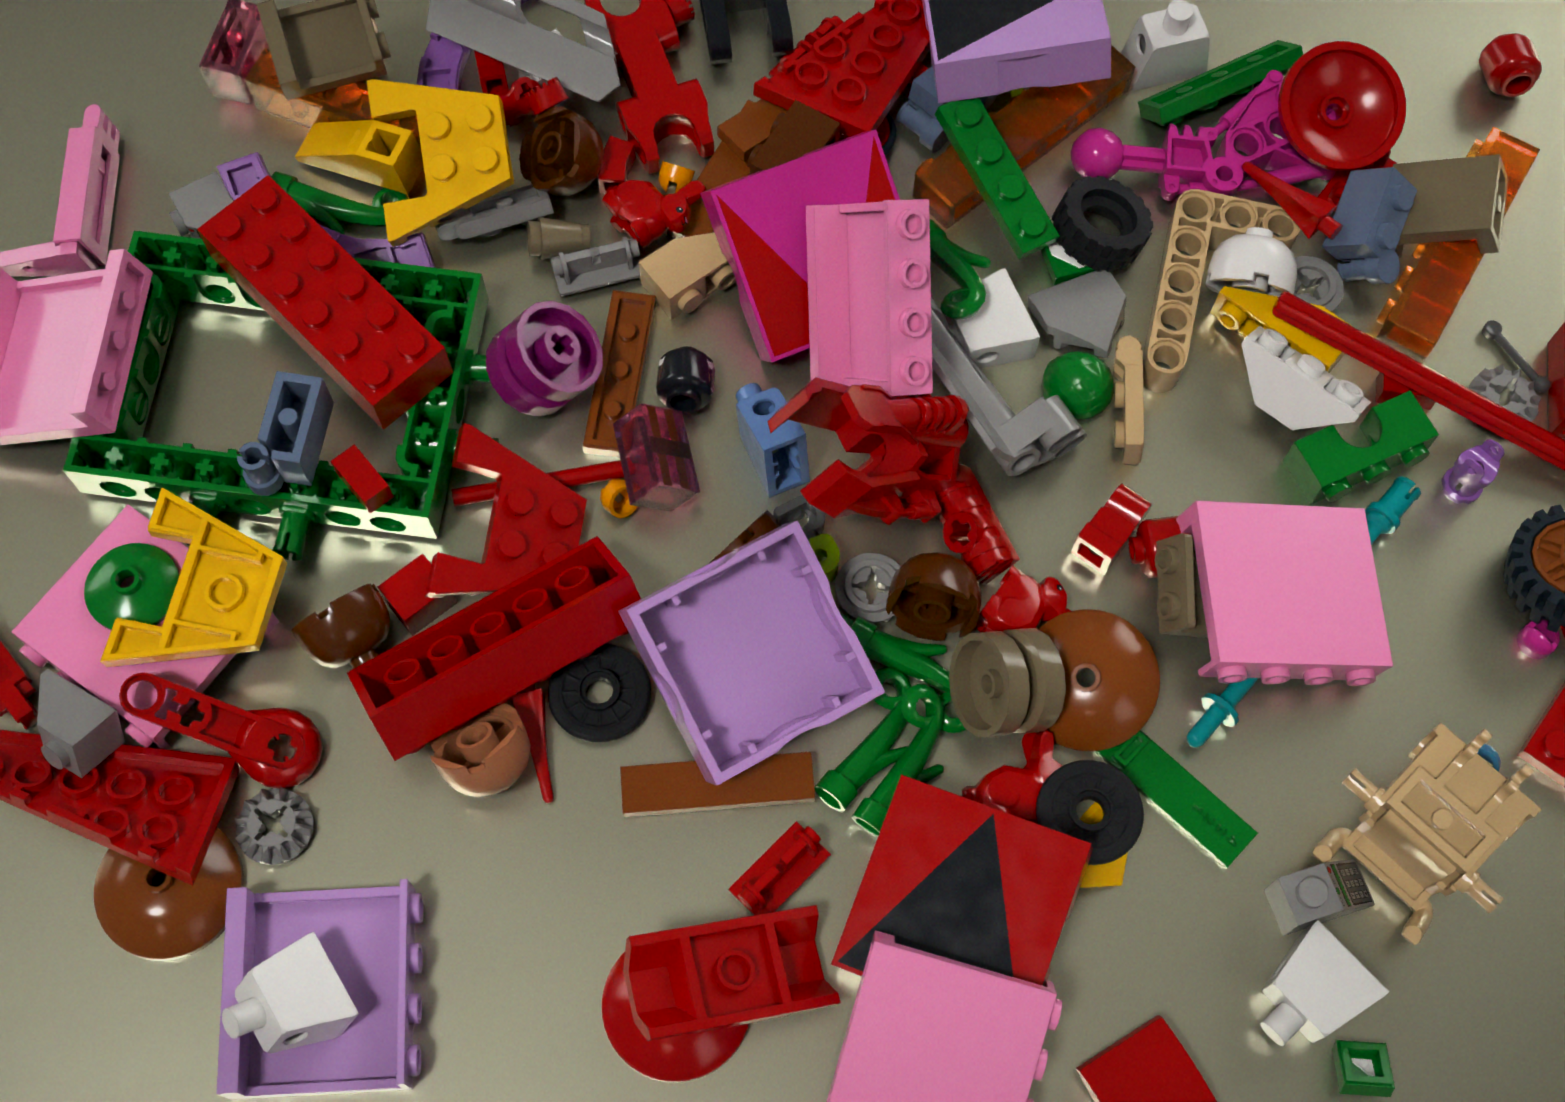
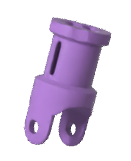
[1441,439,1505,504]

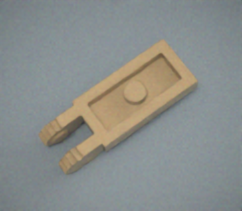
[1113,335,1144,465]

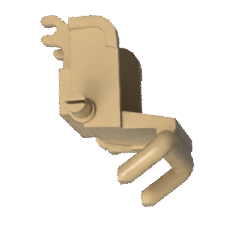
[1312,723,1542,945]

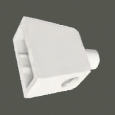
[1119,0,1210,91]
[944,268,1040,369]
[1260,920,1389,1046]
[222,932,359,1053]

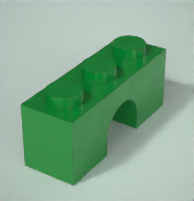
[1283,390,1439,505]

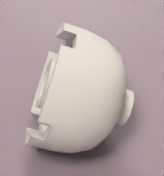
[1205,227,1297,297]

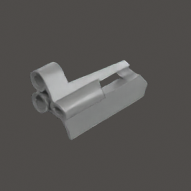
[426,0,621,103]
[931,297,1087,476]

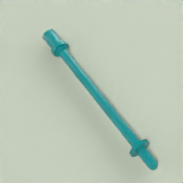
[1187,476,1421,748]

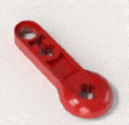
[119,672,323,789]

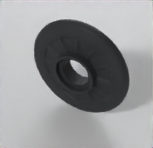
[548,643,651,742]
[1036,760,1144,865]

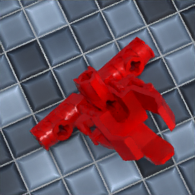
[767,377,1020,584]

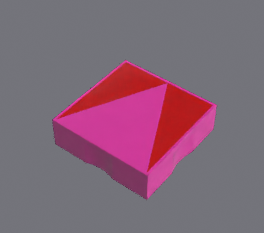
[700,129,934,363]

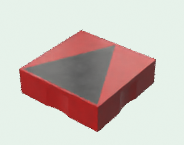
[831,775,1093,986]

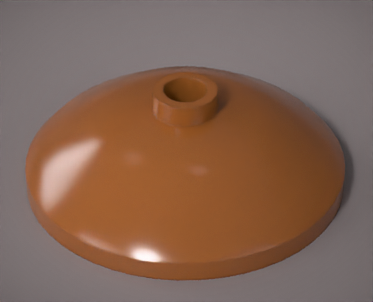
[1039,609,1160,752]
[94,827,244,961]

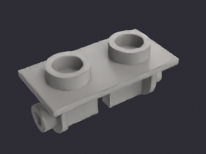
[550,237,640,297]

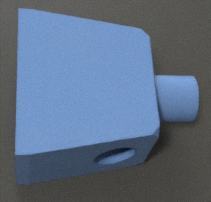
[736,383,810,498]

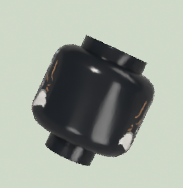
[656,346,715,414]

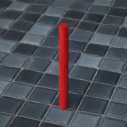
[451,459,633,507]

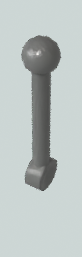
[1482,320,1550,393]

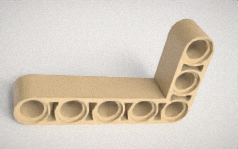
[1143,189,1300,393]

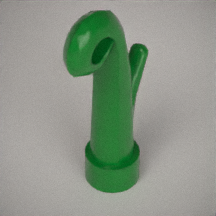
[271,171,410,235]
[930,219,991,320]
[851,616,966,733]
[814,667,912,812]
[852,684,944,837]

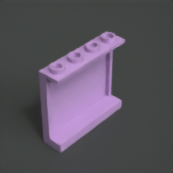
[217,879,423,1099]

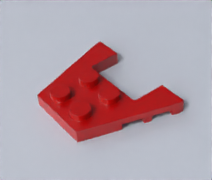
[425,423,587,598]

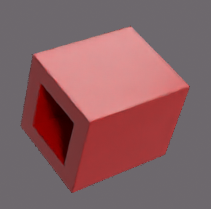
[377,554,457,636]

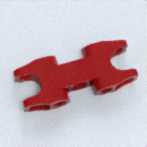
[584,0,714,174]

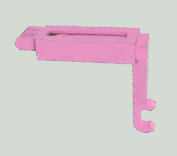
[0,104,120,277]

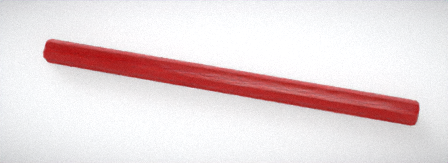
[1272,292,1565,471]

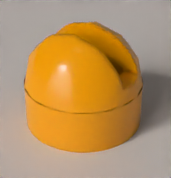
[658,161,695,193]
[600,478,640,518]

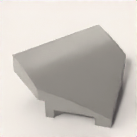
[1028,269,1126,358]

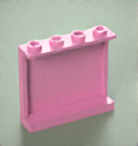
[806,199,933,396]
[0,249,153,445]
[1176,501,1393,686]
[11,505,279,750]
[826,930,1062,1102]

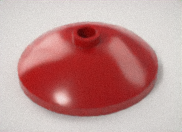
[1278,41,1406,171]
[602,952,749,1082]

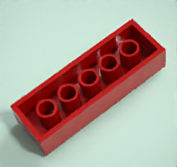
[197,175,453,430]
[347,536,641,761]

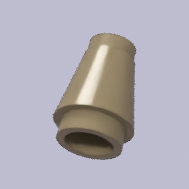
[527,217,591,260]

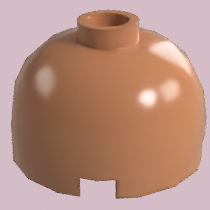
[430,703,531,797]

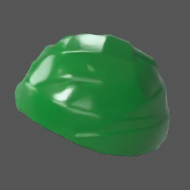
[1042,351,1114,419]

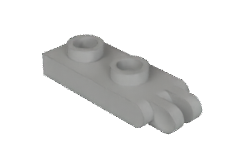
[435,184,554,241]

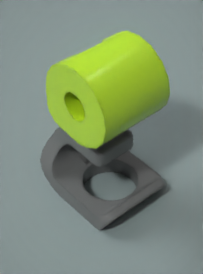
[773,495,840,583]

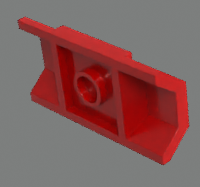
[623,905,841,1041]

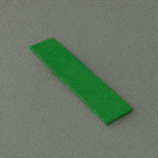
[1094,730,1258,869]

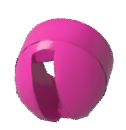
[1517,620,1560,659]

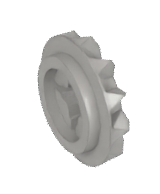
[1294,256,1344,312]
[1469,364,1542,422]
[835,553,901,623]
[234,787,314,865]

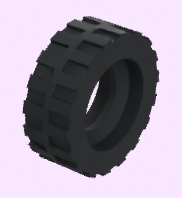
[1052,176,1153,272]

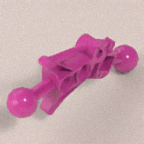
[1070,70,1337,201]

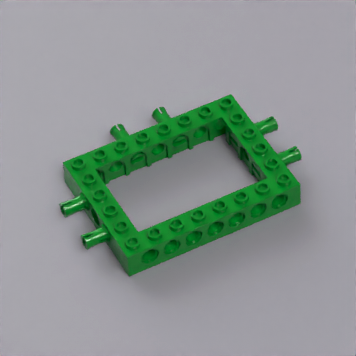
[63,231,499,561]

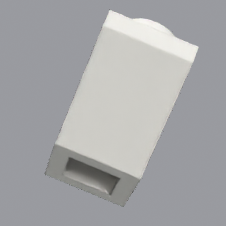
[1241,326,1371,430]

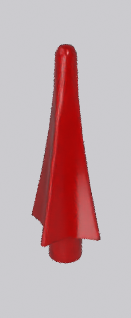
[1242,161,1343,240]
[510,683,554,803]

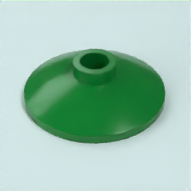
[84,543,180,630]

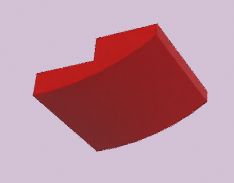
[1076,1015,1217,1102]

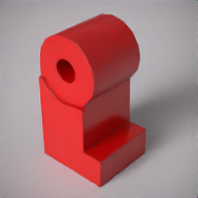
[1071,483,1152,576]

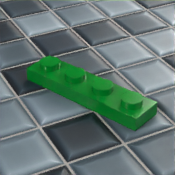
[1138,40,1303,126]
[934,98,1060,260]

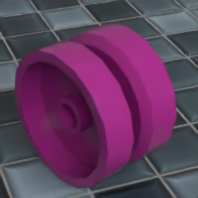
[486,301,603,417]

